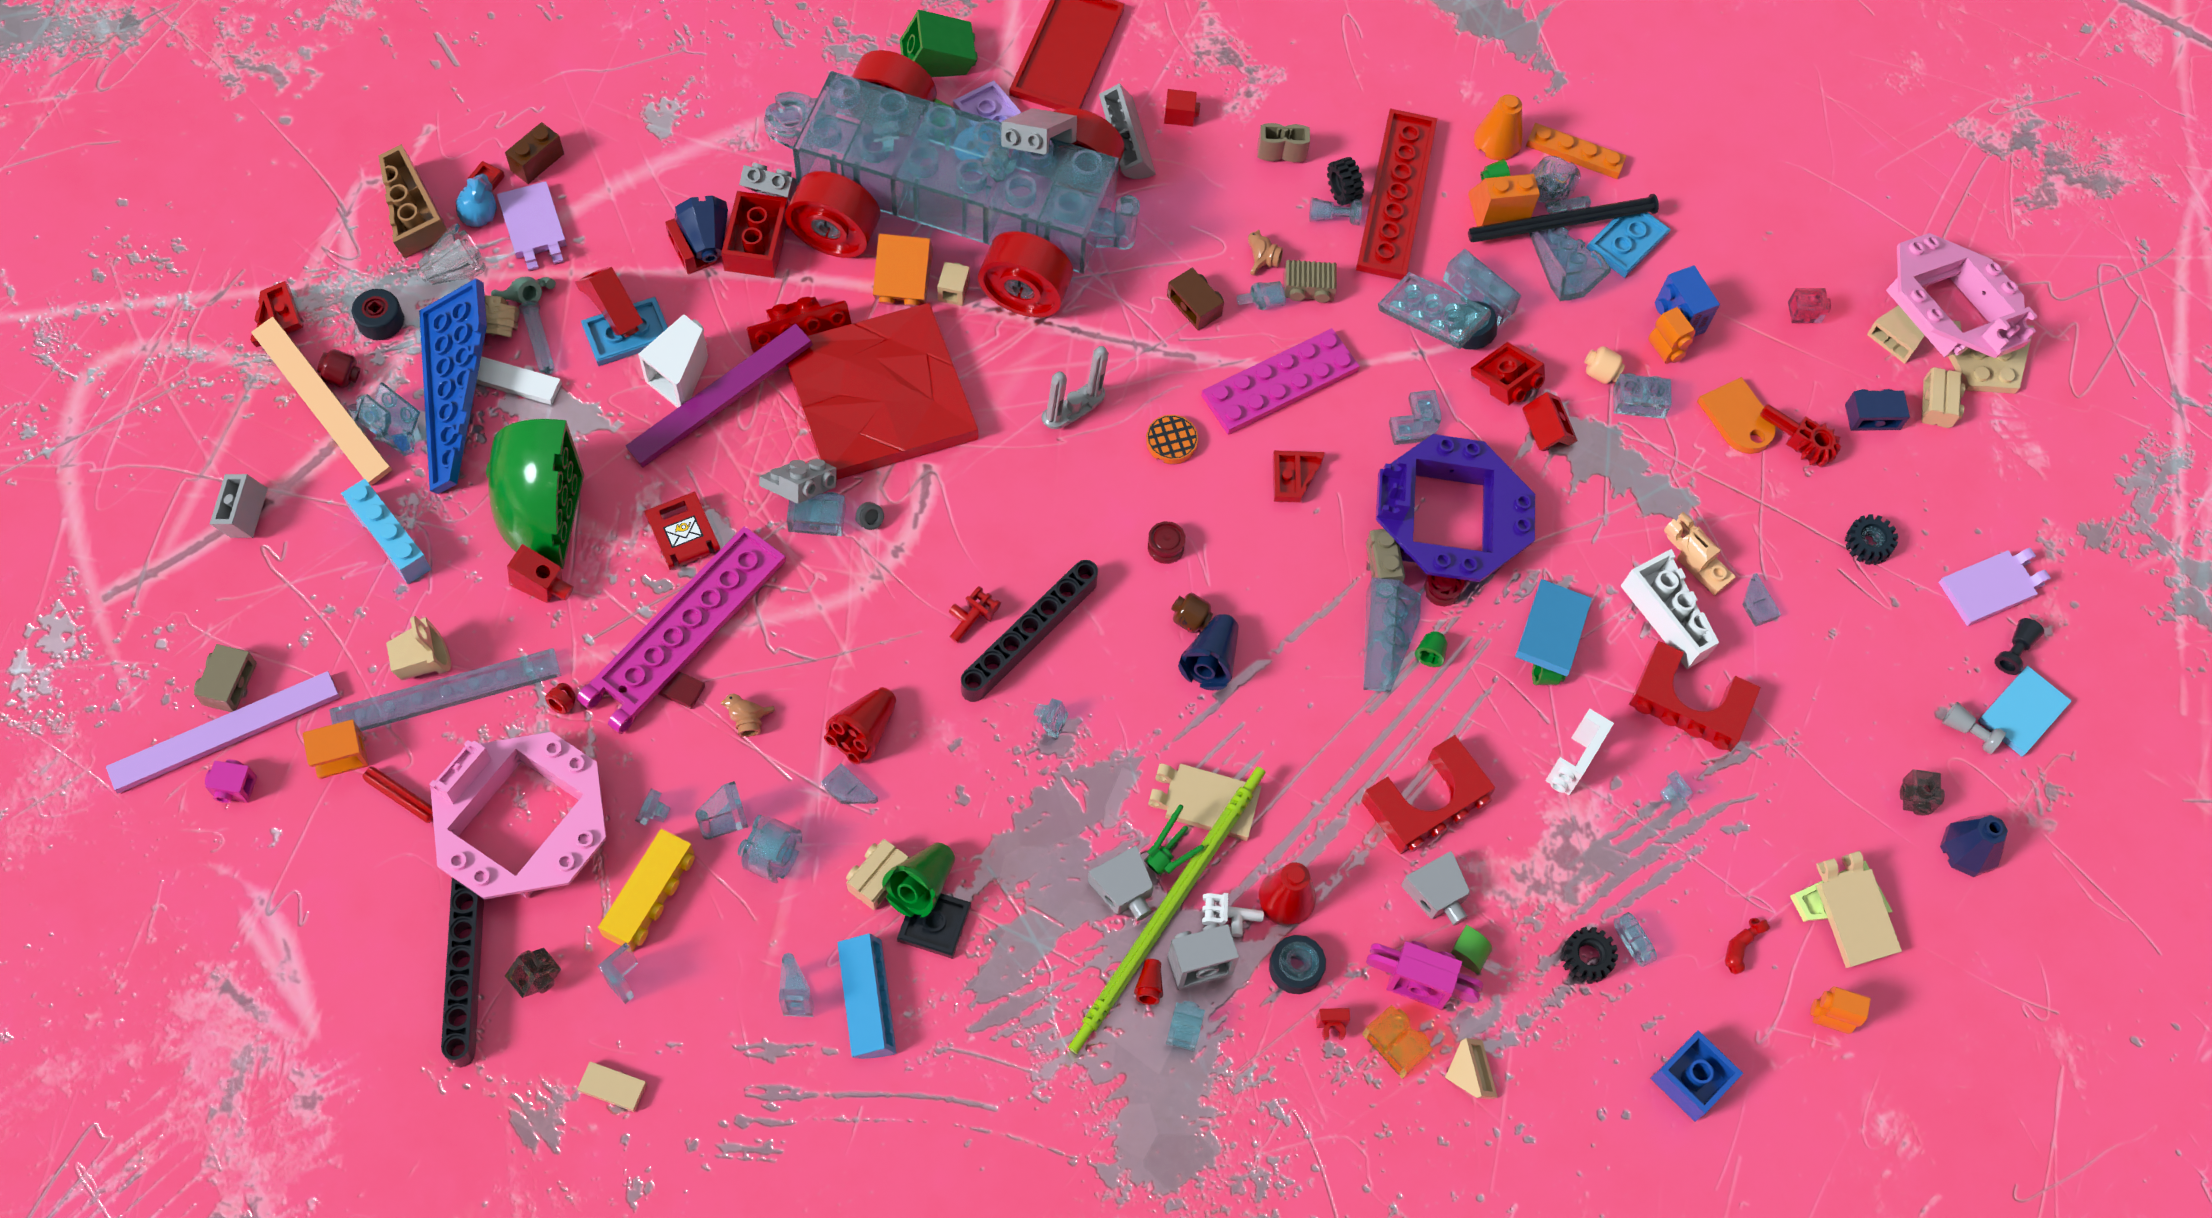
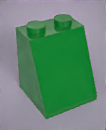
[900,9,977,78]

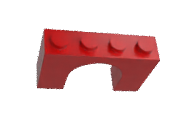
[1629,641,1761,752]
[1361,735,1496,854]

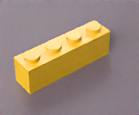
[598,829,695,952]

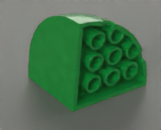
[486,419,584,569]

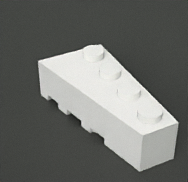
[1621,549,1719,669]

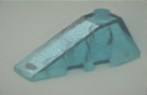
[1529,227,1611,301]
[1363,578,1421,692]

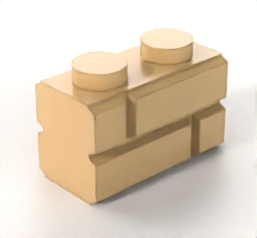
[1921,367,1965,428]
[846,839,909,910]

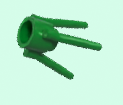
[1144,804,1204,876]

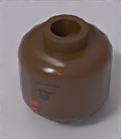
[1171,592,1213,633]

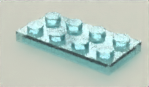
[1378,272,1491,349]

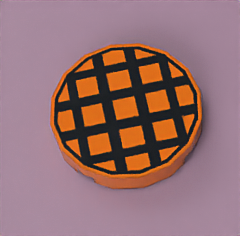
[1146,415,1198,464]

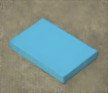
[1978,665,2071,757]

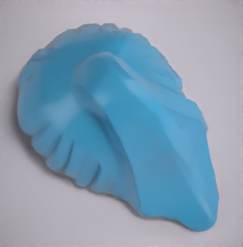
[456,174,497,228]

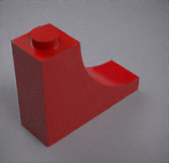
[575,267,644,337]

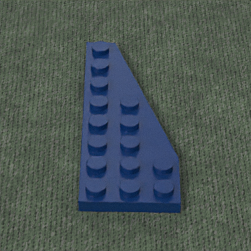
[419,278,487,494]

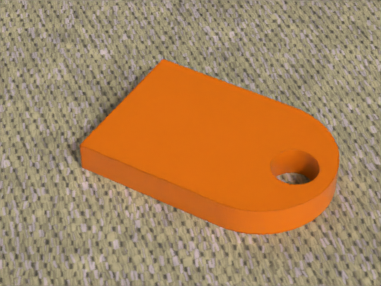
[1697,377,1776,454]

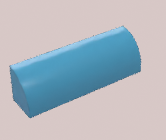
[837,933,897,1059]

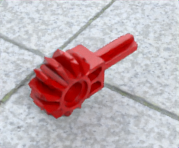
[1760,404,1841,467]

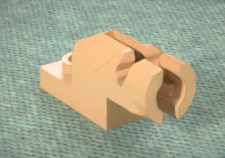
[1664,512,1736,596]

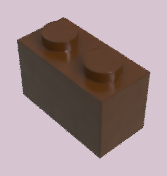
[505,122,564,184]
[1167,267,1224,331]

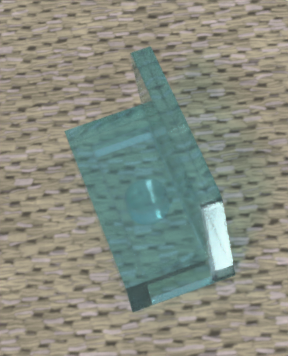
[597,943,638,1004]

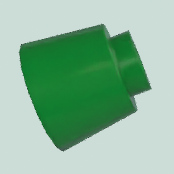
[1480,159,1510,181]
[1415,631,1448,667]
[1532,664,1566,685]

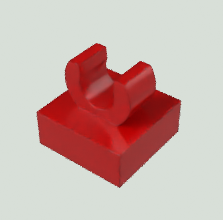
[1316,1008,1350,1040]

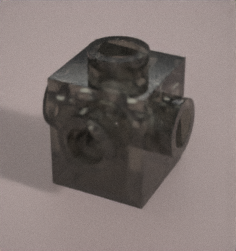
[1899,769,1945,816]
[505,948,561,998]

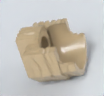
[485,295,520,338]

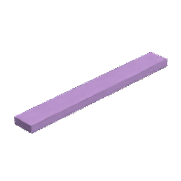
[106,671,340,794]

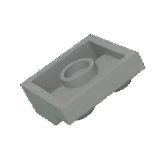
[739,163,798,201]
[759,459,836,504]

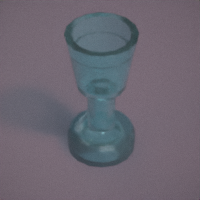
[1309,197,1362,225]

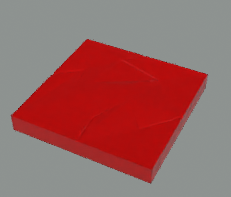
[786,303,978,480]

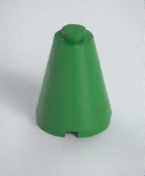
[882,843,955,918]

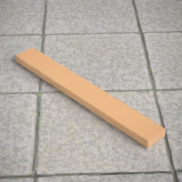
[251,316,392,486]

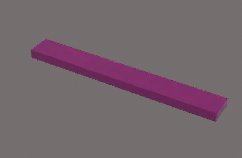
[625,324,812,468]

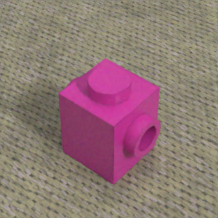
[205,759,257,803]

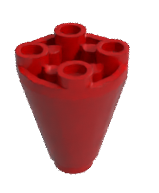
[824,687,897,764]

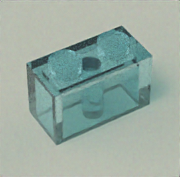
[786,492,846,536]

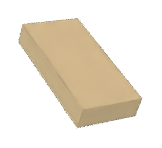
[577,1062,647,1112]

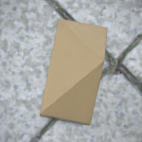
[1445,1038,1498,1099]

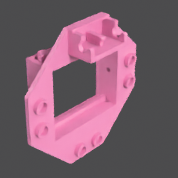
[1886,233,2037,358]
[429,732,607,900]

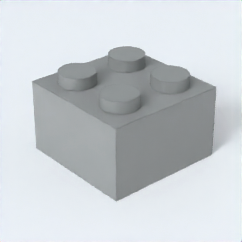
[1167,923,1239,989]

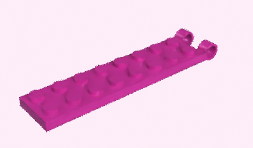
[577,526,786,734]

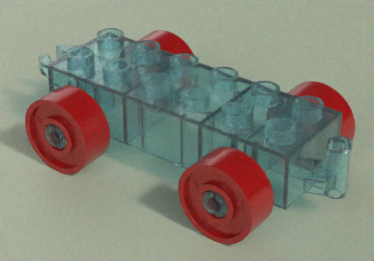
[764,50,1140,317]

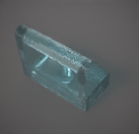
[695,781,748,840]
[779,953,814,1017]

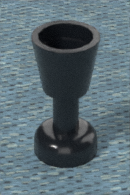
[1994,618,2044,675]

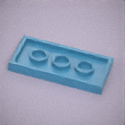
[1515,579,1592,677]

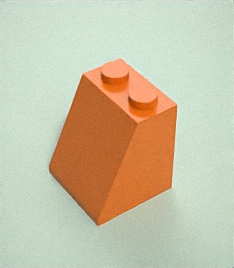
[1468,174,1540,227]
[873,234,933,307]

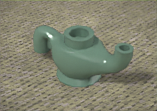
[491,276,556,306]

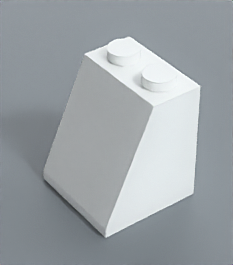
[638,314,708,408]

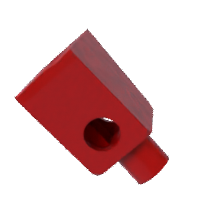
[507,544,574,603]

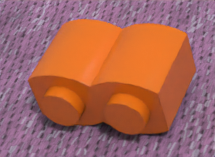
[1648,307,1695,364]
[1810,986,1871,1034]

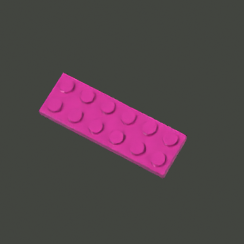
[1201,328,1360,435]

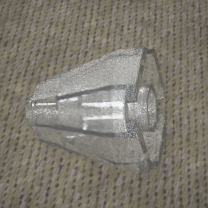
[417,223,486,285]

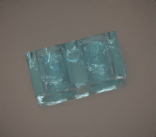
[1613,373,1671,419]

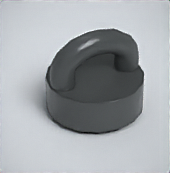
[855,502,884,530]

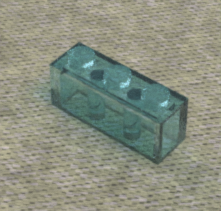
[1443,249,1521,326]

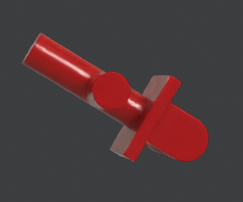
[949,586,1001,643]

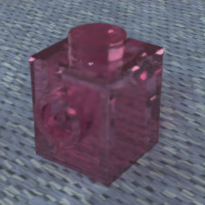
[1788,288,1831,323]

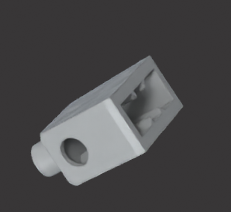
[1088,846,1153,921]
[1401,851,1470,926]

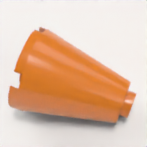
[1474,94,1523,161]

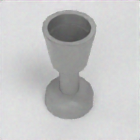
[1942,701,2006,755]

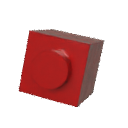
[1164,89,1200,127]

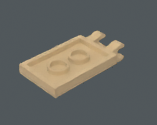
[1148,763,1261,841]
[1816,851,1902,968]

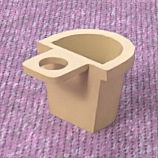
[386,616,451,680]

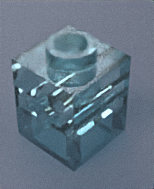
[1166,1001,1205,1051]

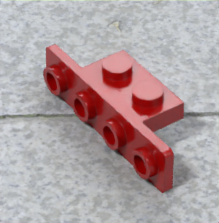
[746,297,851,352]

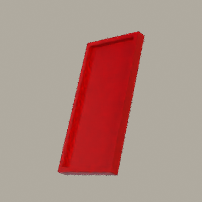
[1009,0,1124,110]

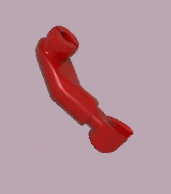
[1725,918,1770,974]

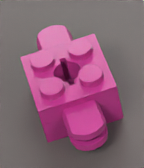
[1366,941,1483,1010]

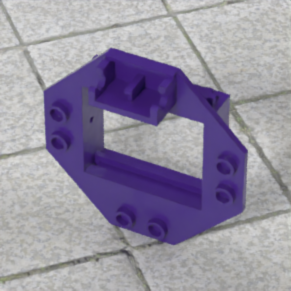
[1376,434,1535,582]

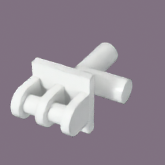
[1202,893,1264,937]

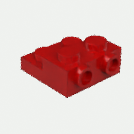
[1471,342,1545,406]

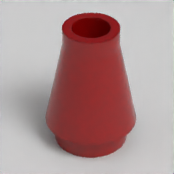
[1134,959,1163,1005]

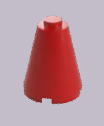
[1259,862,1316,926]

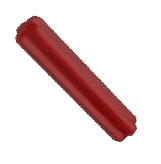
[362,767,433,823]

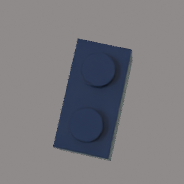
[1845,389,1910,431]

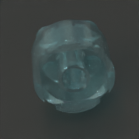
[737,815,802,883]

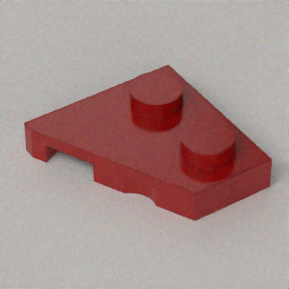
[250,281,303,347]
[1273,450,1324,502]

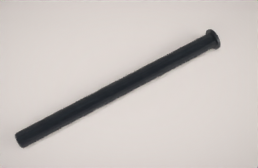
[1468,194,1659,242]

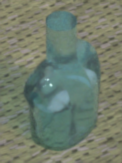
[1237,281,1286,310]

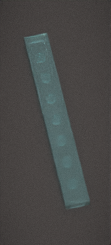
[329,648,561,731]

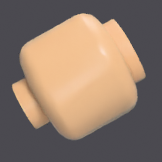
[1584,346,1625,384]

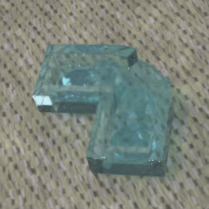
[1389,390,1441,445]

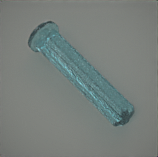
[519,301,555,374]

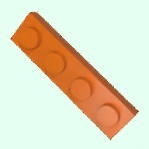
[1526,123,1627,179]

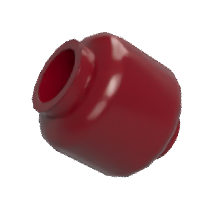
[317,349,361,388]

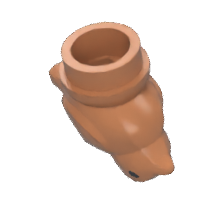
[1248,230,1283,276]
[721,694,775,737]

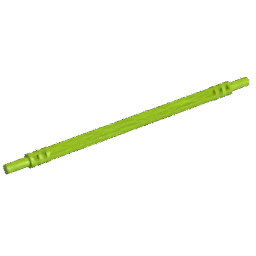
[1067,766,1266,1054]

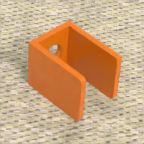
[303,719,369,779]

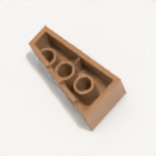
[378,144,451,258]

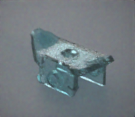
[346,382,420,456]

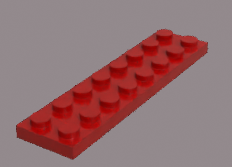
[1356,108,1437,281]

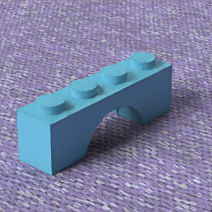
[341,479,431,584]

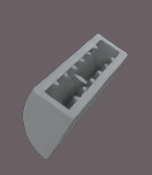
[1099,83,1156,179]

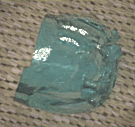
[1530,156,1581,205]

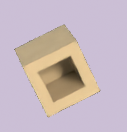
[937,262,970,306]

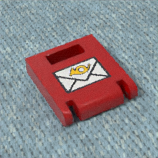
[644,491,720,570]

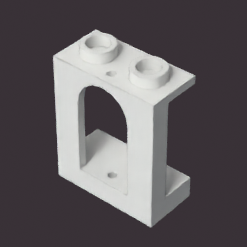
[1545,708,1614,795]

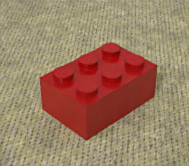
[721,191,788,278]

